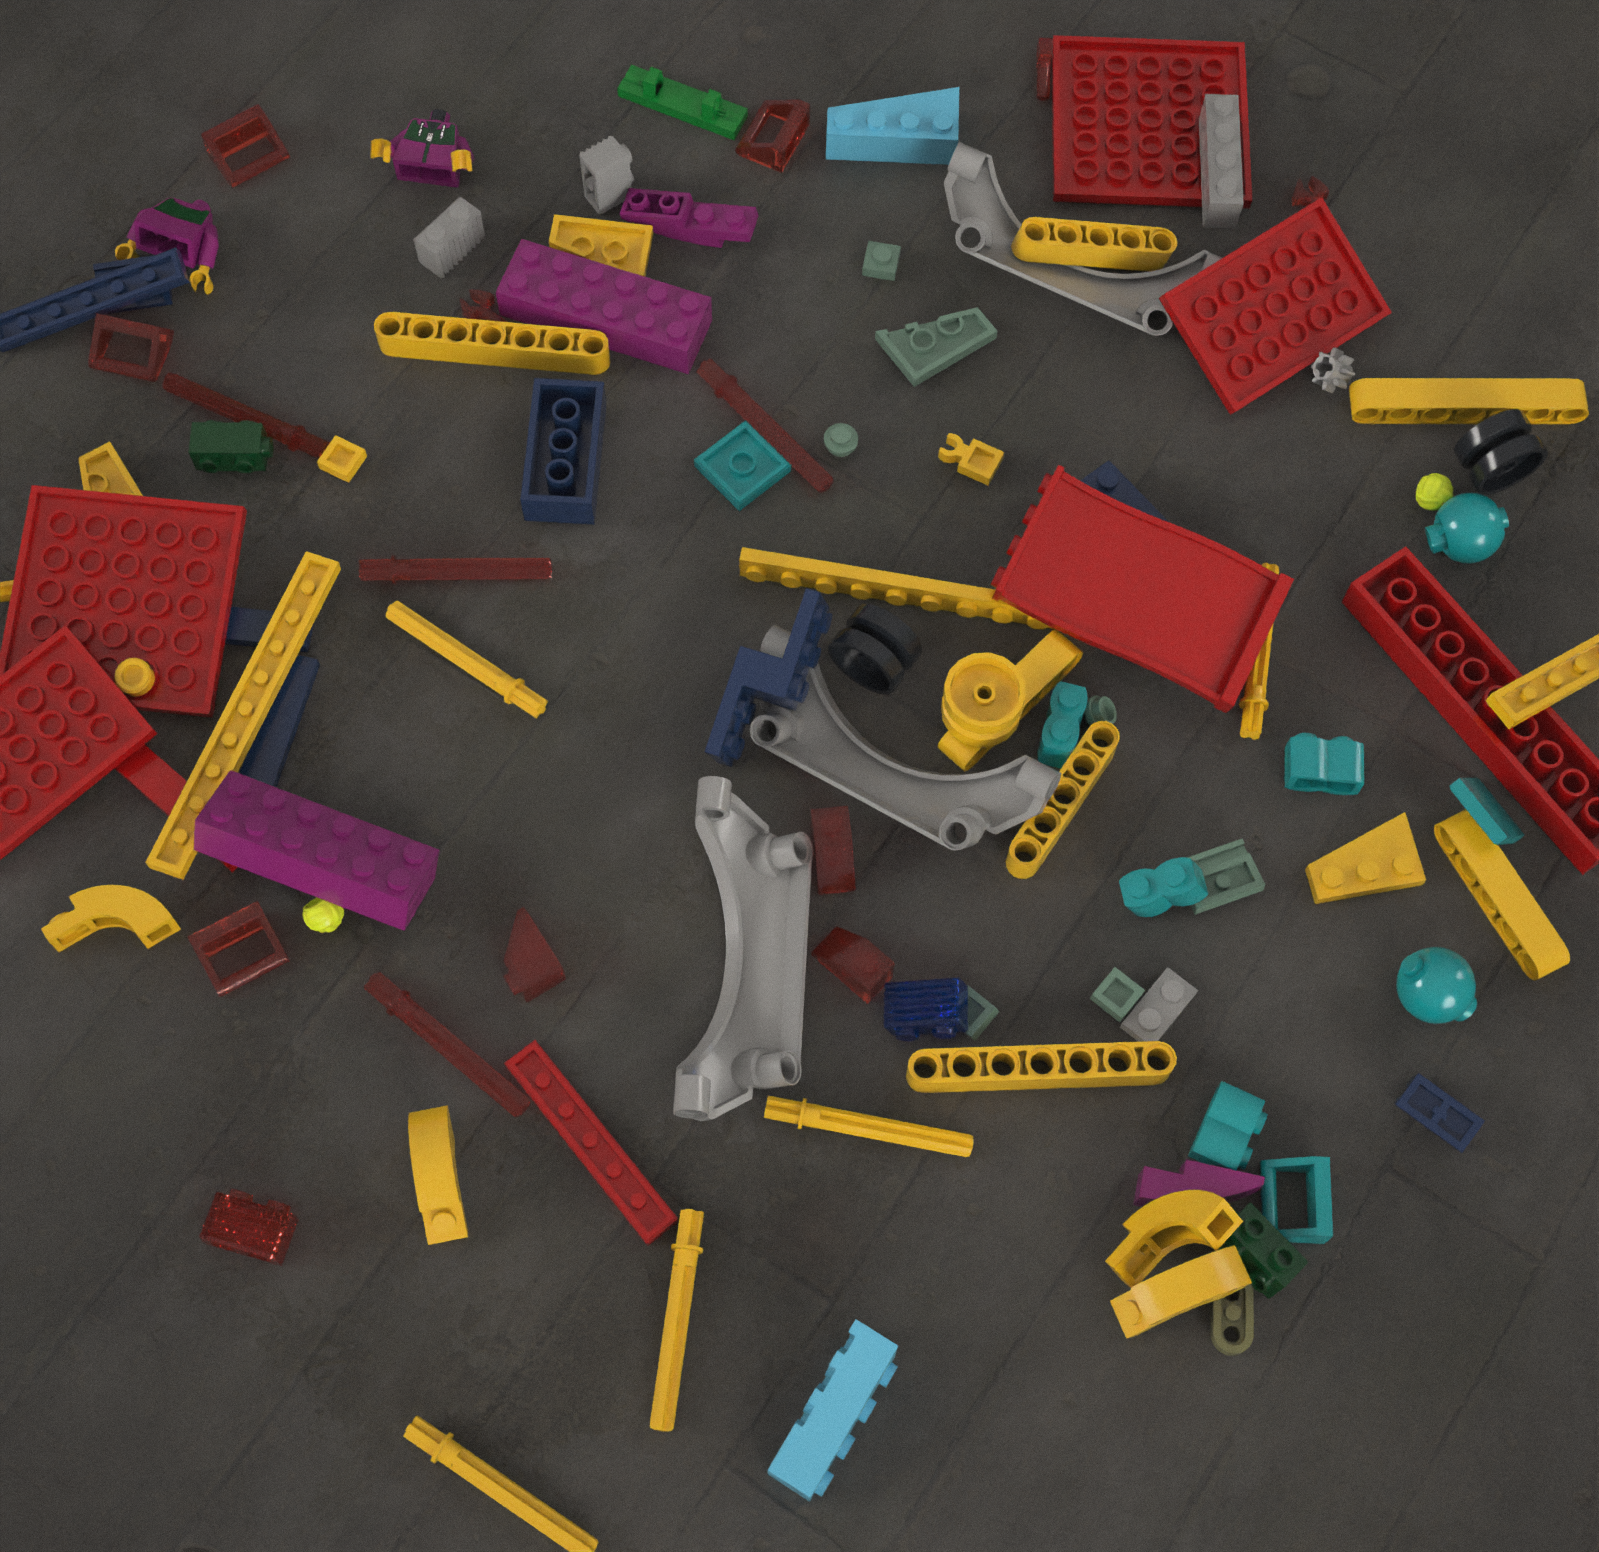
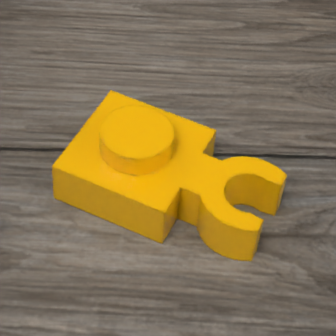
[938,433,1004,486]

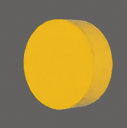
[115,658,155,696]

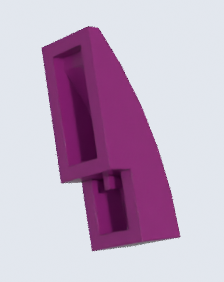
[1133,1159,1265,1207]

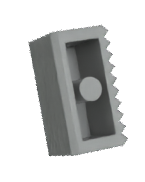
[579,136,635,215]
[413,197,485,278]

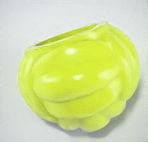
[1416,473,1453,511]
[302,897,344,933]

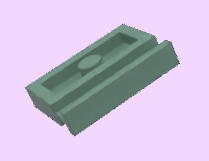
[1187,839,1266,915]

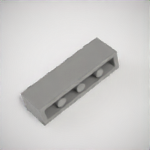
[1199,94,1244,229]

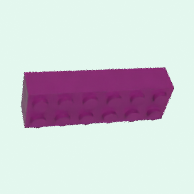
[496,239,712,374]
[194,770,439,931]

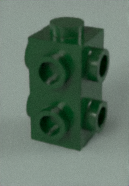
[188,420,274,473]
[1218,1202,1308,1299]

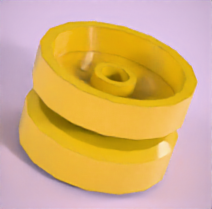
[941,652,1026,748]

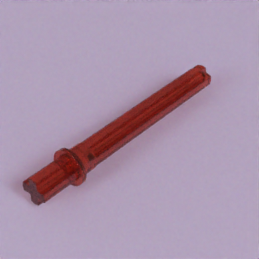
[697,358,834,493]
[162,373,330,459]
[359,555,552,584]
[364,972,531,1117]

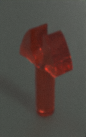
[1036,38,1053,101]
[1292,176,1330,206]
[460,289,507,322]

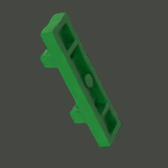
[617,64,748,140]

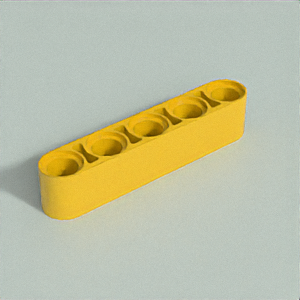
[1011,217,1178,271]
[937,629,1083,772]
[1006,721,1120,879]
[1434,809,1570,981]

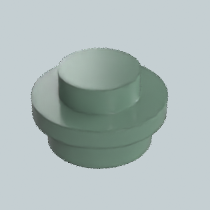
[824,423,858,457]
[1084,695,1117,726]

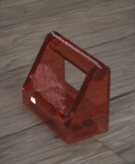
[735,99,810,173]
[201,104,290,188]
[88,313,174,382]
[188,901,290,997]

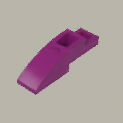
[619,188,759,248]

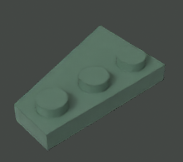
[875,307,998,387]

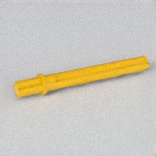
[1239,563,1279,740]
[385,601,548,719]
[764,1095,974,1157]
[650,1209,704,1432]
[403,1415,598,1552]

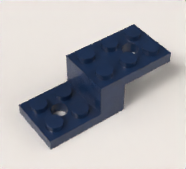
[704,588,832,767]

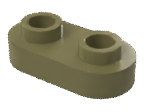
[1210,1285,1254,1356]

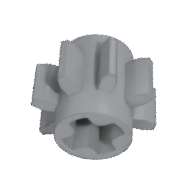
[1311,348,1355,393]

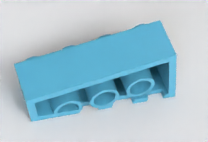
[826,87,959,165]
[767,1319,898,1502]

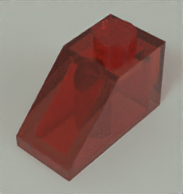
[810,806,856,895]
[503,907,566,1003]
[811,926,895,1004]

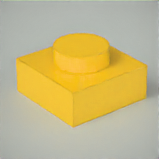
[317,435,367,483]

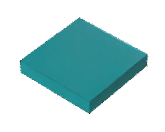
[694,420,791,511]
[1450,778,1525,845]

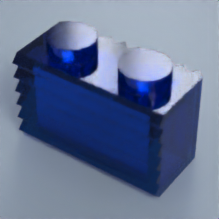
[883,977,968,1041]

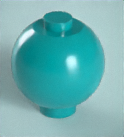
[1425,493,1509,563]
[1396,947,1477,1024]

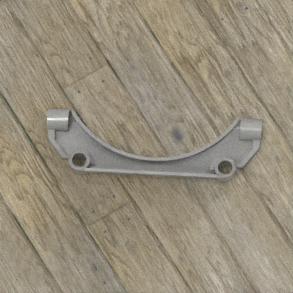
[944,142,1222,336]
[750,625,1061,851]
[673,776,814,1121]

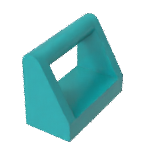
[1260,1156,1333,1244]

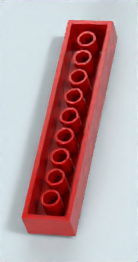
[1342,546,1599,875]

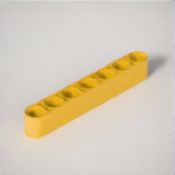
[374,312,611,375]
[1349,378,1589,424]
[906,1041,1177,1093]

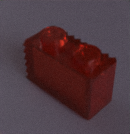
[199,1189,299,1266]

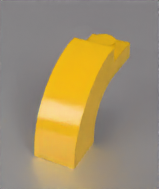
[41,885,181,952]
[408,1105,468,1245]
[1105,1190,1243,1288]
[1110,1245,1252,1339]

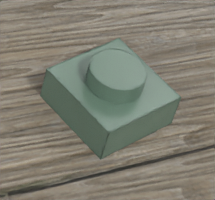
[862,241,901,281]
[1090,967,1145,1022]
[943,985,999,1041]

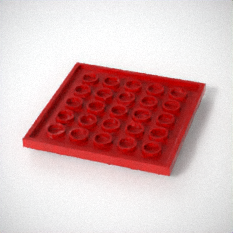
[1052,35,1252,209]
[0,485,247,718]

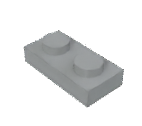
[1120,967,1198,1042]

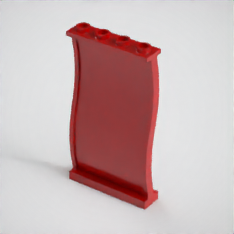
[990,464,1294,713]

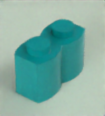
[1037,681,1088,769]
[1285,733,1364,795]
[1119,857,1208,917]
[1188,1081,1268,1170]

